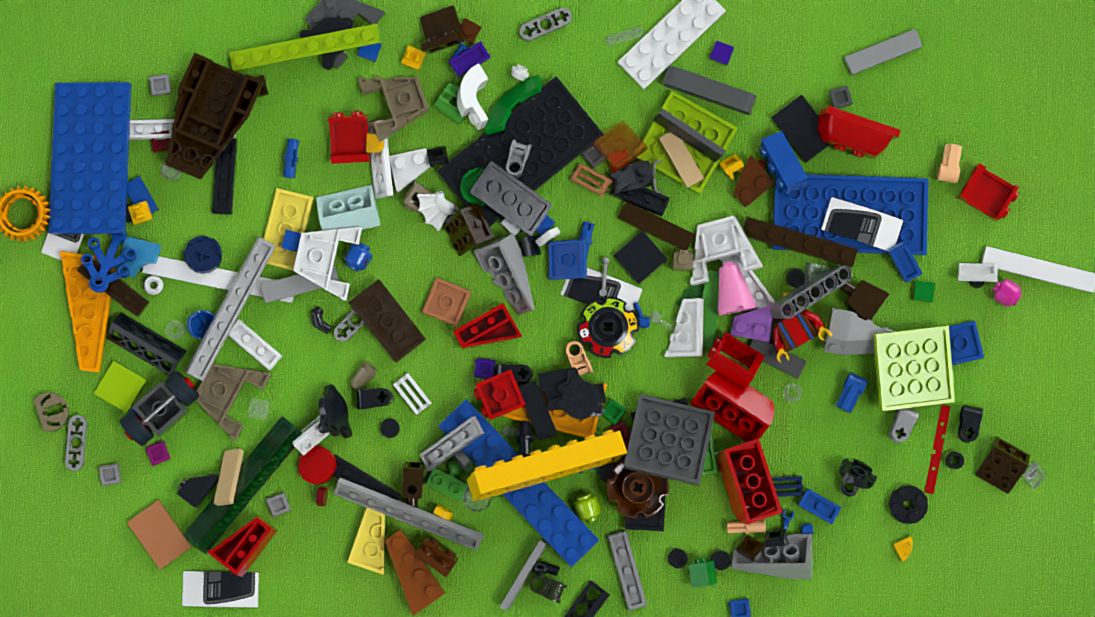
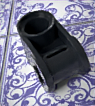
[496,364,533,383]
[355,388,393,410]
[958,405,983,443]

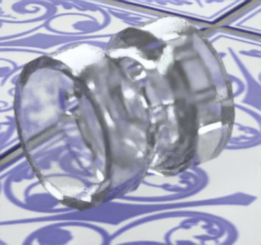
[161,162,183,182]

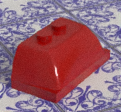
[818,106,901,159]
[690,371,775,442]
[717,438,782,525]

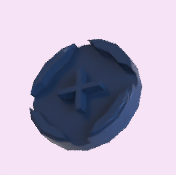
[184,236,223,274]

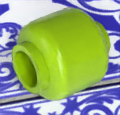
[574,492,601,523]

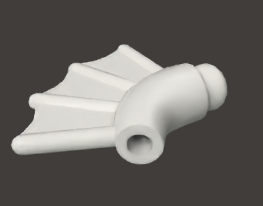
[417,191,459,231]

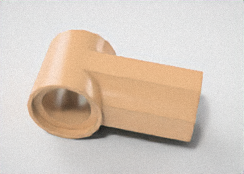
[937,144,962,183]

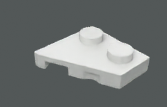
[389,148,431,193]

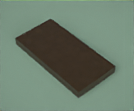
[348,279,426,363]

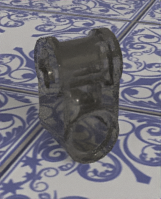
[529,575,568,603]

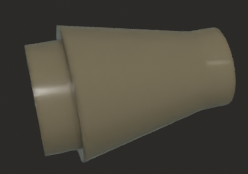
[349,361,377,390]

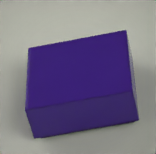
[710,41,734,66]
[474,358,495,379]

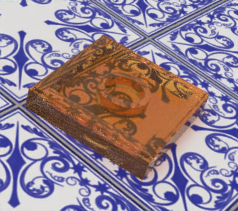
[594,121,648,171]

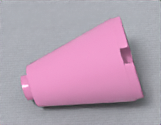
[718,261,756,315]

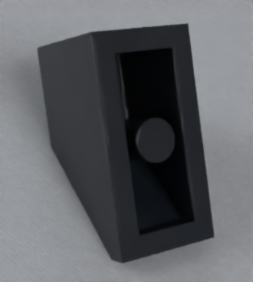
[609,160,654,194]
[177,475,219,508]

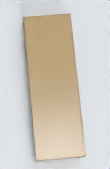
[659,132,704,188]
[214,449,244,506]

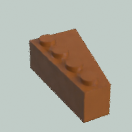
[385,529,446,616]

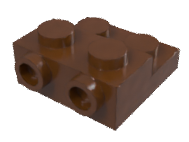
[414,536,459,577]

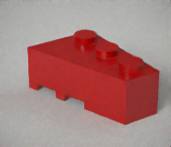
[453,303,523,349]
[207,517,278,577]

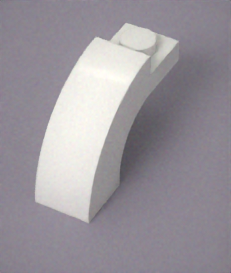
[457,64,488,130]

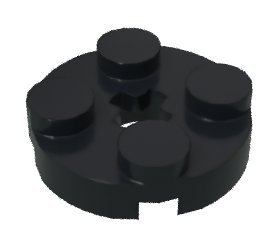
[888,485,928,524]

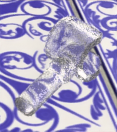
[650,312,675,331]

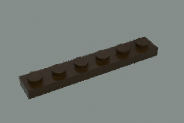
[743,217,858,268]

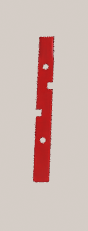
[924,405,951,494]

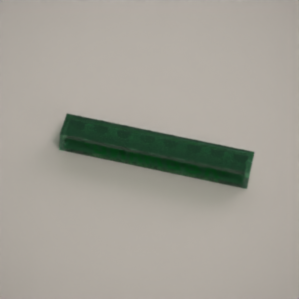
[183,416,303,554]

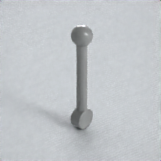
[599,257,610,297]

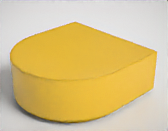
[366,134,384,153]
[433,504,453,521]

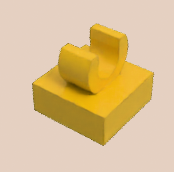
[401,45,426,71]
[719,154,744,180]
[128,201,153,226]

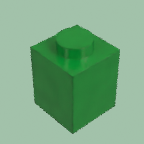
[688,558,717,588]

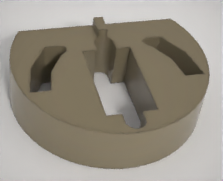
[34,393,70,432]

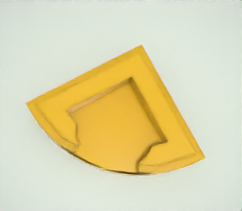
[893,536,913,562]

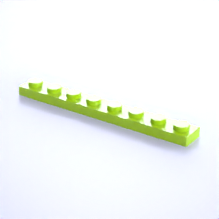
[229,24,381,71]

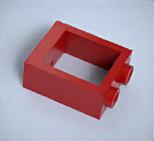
[706,332,765,389]

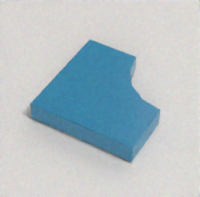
[115,236,161,278]

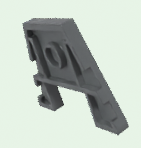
[305,0,385,70]

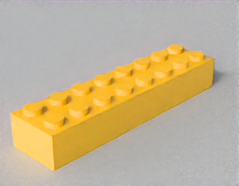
[467,430,627,502]

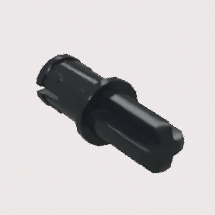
[517,421,533,458]

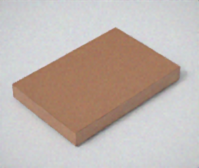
[127,500,192,570]

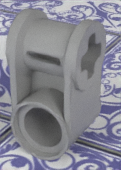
[506,140,532,178]
[889,408,919,443]

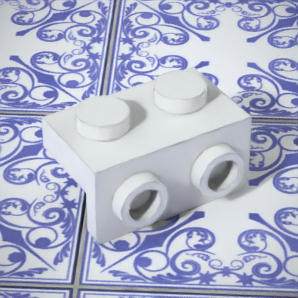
[291,415,330,456]

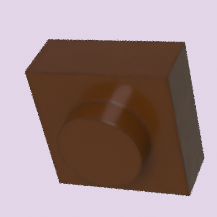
[461,18,482,45]

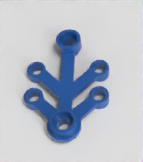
[81,231,137,293]

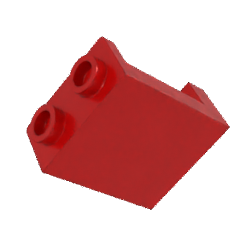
[328,111,371,164]
[958,163,1019,221]

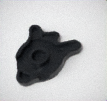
[300,17,354,70]
[547,367,604,419]
[318,384,352,438]

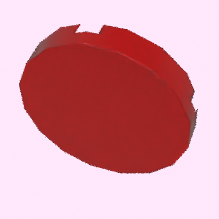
[298,446,337,485]

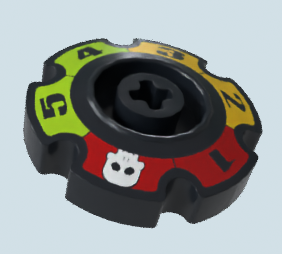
[577,297,639,358]

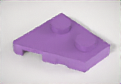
[731,305,774,342]

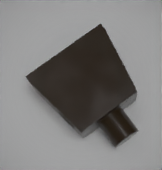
[840,280,889,320]
[402,462,425,508]

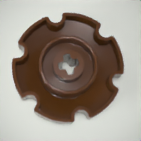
[607,460,669,519]

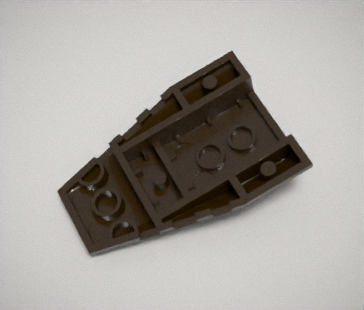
[165,53,264,180]

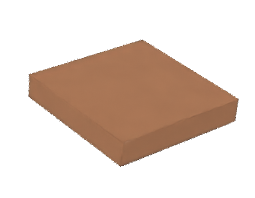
[422,277,472,327]

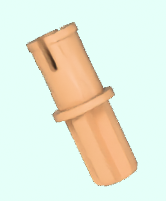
[726,520,766,535]

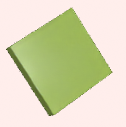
[94,361,147,413]

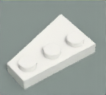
[664,298,704,358]

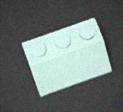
[316,185,380,230]

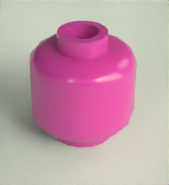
[992,279,1023,307]

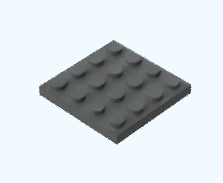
[623,394,715,486]

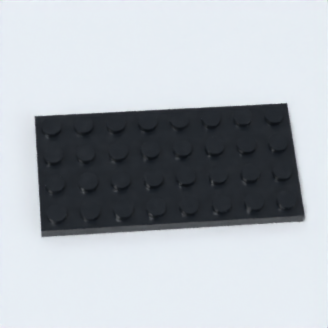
[438,76,604,227]

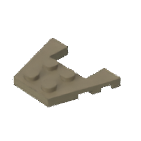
[358,77,429,142]
[196,364,272,441]

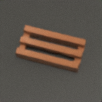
[570,163,613,197]

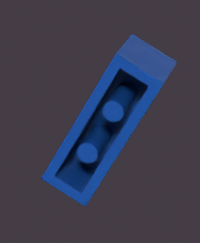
[759,131,808,195]

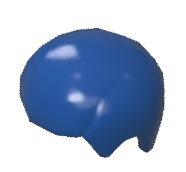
[187,310,215,339]

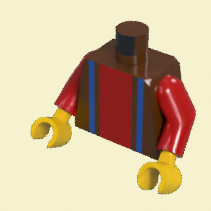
[773,308,832,364]

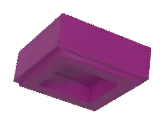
[145,441,171,466]

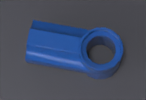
[835,372,868,413]

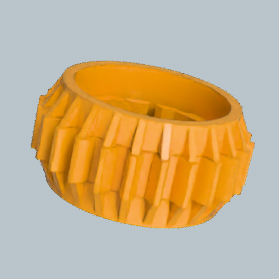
[0,186,51,242]

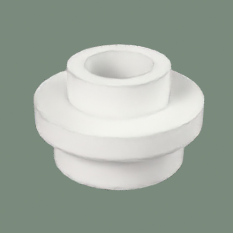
[511,64,529,81]
[144,276,163,295]

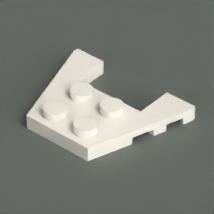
[690,216,763,286]
[293,227,362,301]

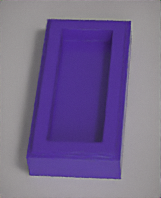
[449,41,491,78]

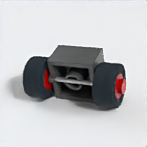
[120,371,199,446]

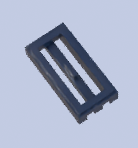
[772,476,803,497]

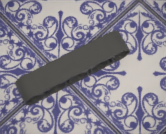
[662,66,757,115]
[770,266,852,319]

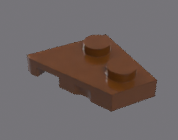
[733,154,775,208]

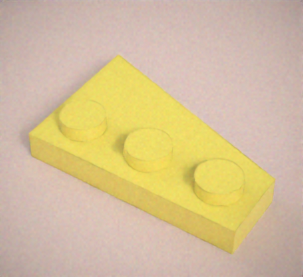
[347,507,385,575]

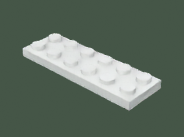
[618,0,726,90]

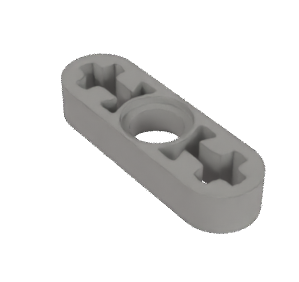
[520,8,572,42]
[334,310,365,342]
[65,415,88,471]

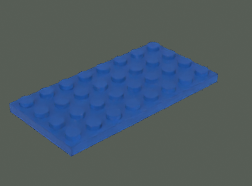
[49,82,132,234]
[773,174,928,255]

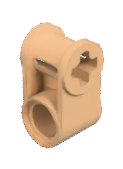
[566,341,593,375]

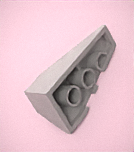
[473,233,535,315]
[824,308,893,355]
[732,534,813,579]

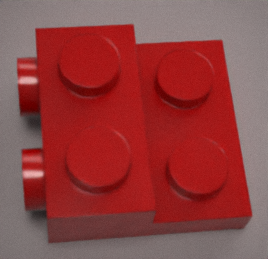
[473,370,526,420]

